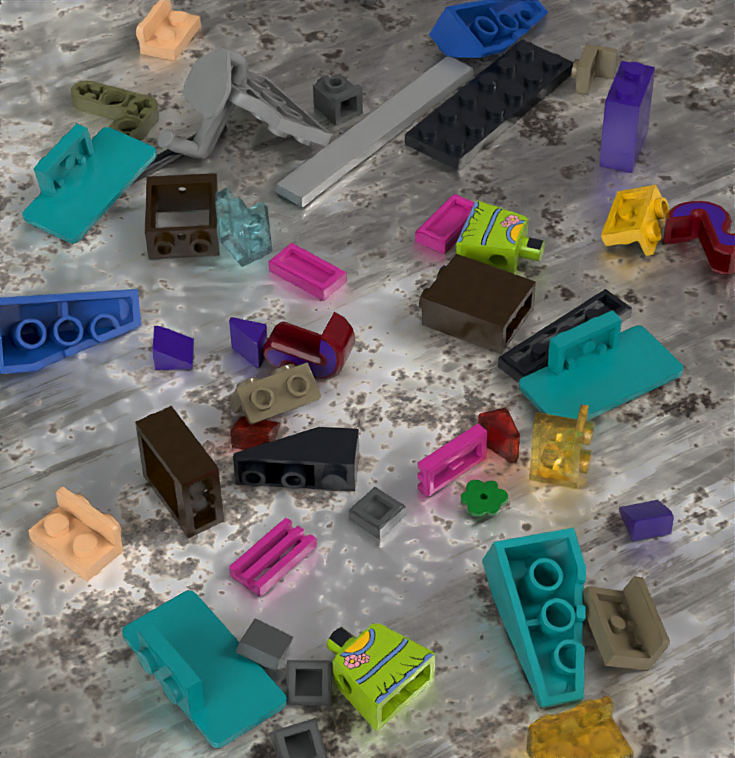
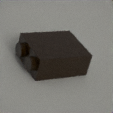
[419,254,536,354]

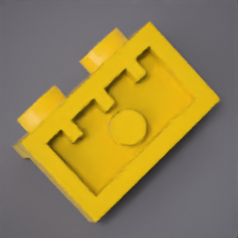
[601,184,669,256]

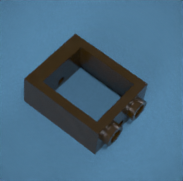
[145,173,220,259]
[135,406,224,538]

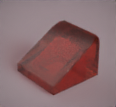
[478,407,520,463]
[230,416,280,450]

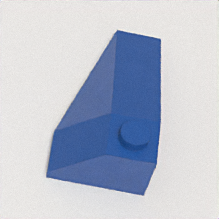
[429,0,549,58]
[0,289,141,374]

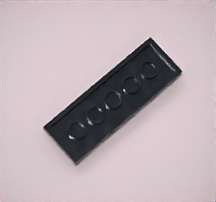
[405,40,574,171]

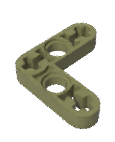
[71,80,159,141]

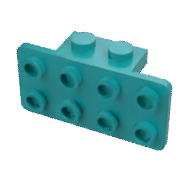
[22,124,157,244]
[519,310,684,432]
[122,590,287,748]

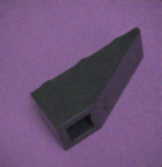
[233,427,360,491]

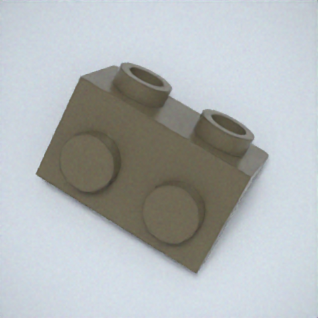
[229,362,321,425]
[583,576,670,671]

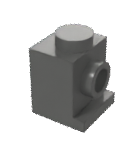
[313,74,363,126]

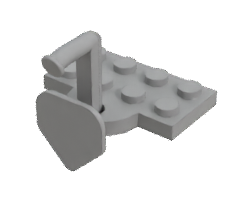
[157,47,332,159]

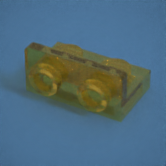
[529,404,595,489]
[526,696,634,758]

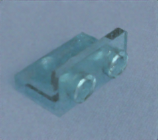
[215,188,272,267]

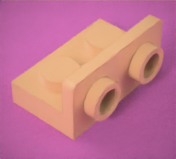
[136,0,201,61]
[28,486,123,582]

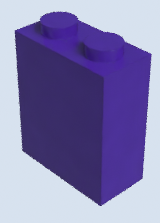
[599,61,655,173]

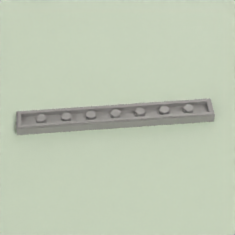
[276,55,473,207]

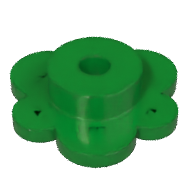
[461,480,508,516]

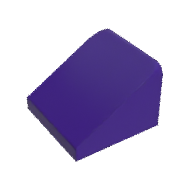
[229,317,268,368]
[153,326,194,370]
[619,500,674,542]

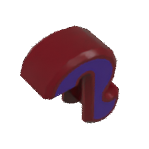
[663,201,735,274]
[262,312,355,380]

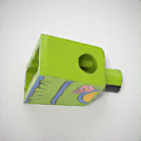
[456,200,545,274]
[326,623,435,732]

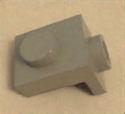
[571,44,618,95]

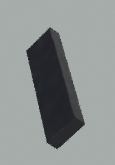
[498,289,632,383]

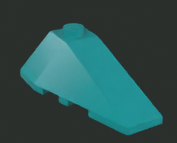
[482,528,586,709]

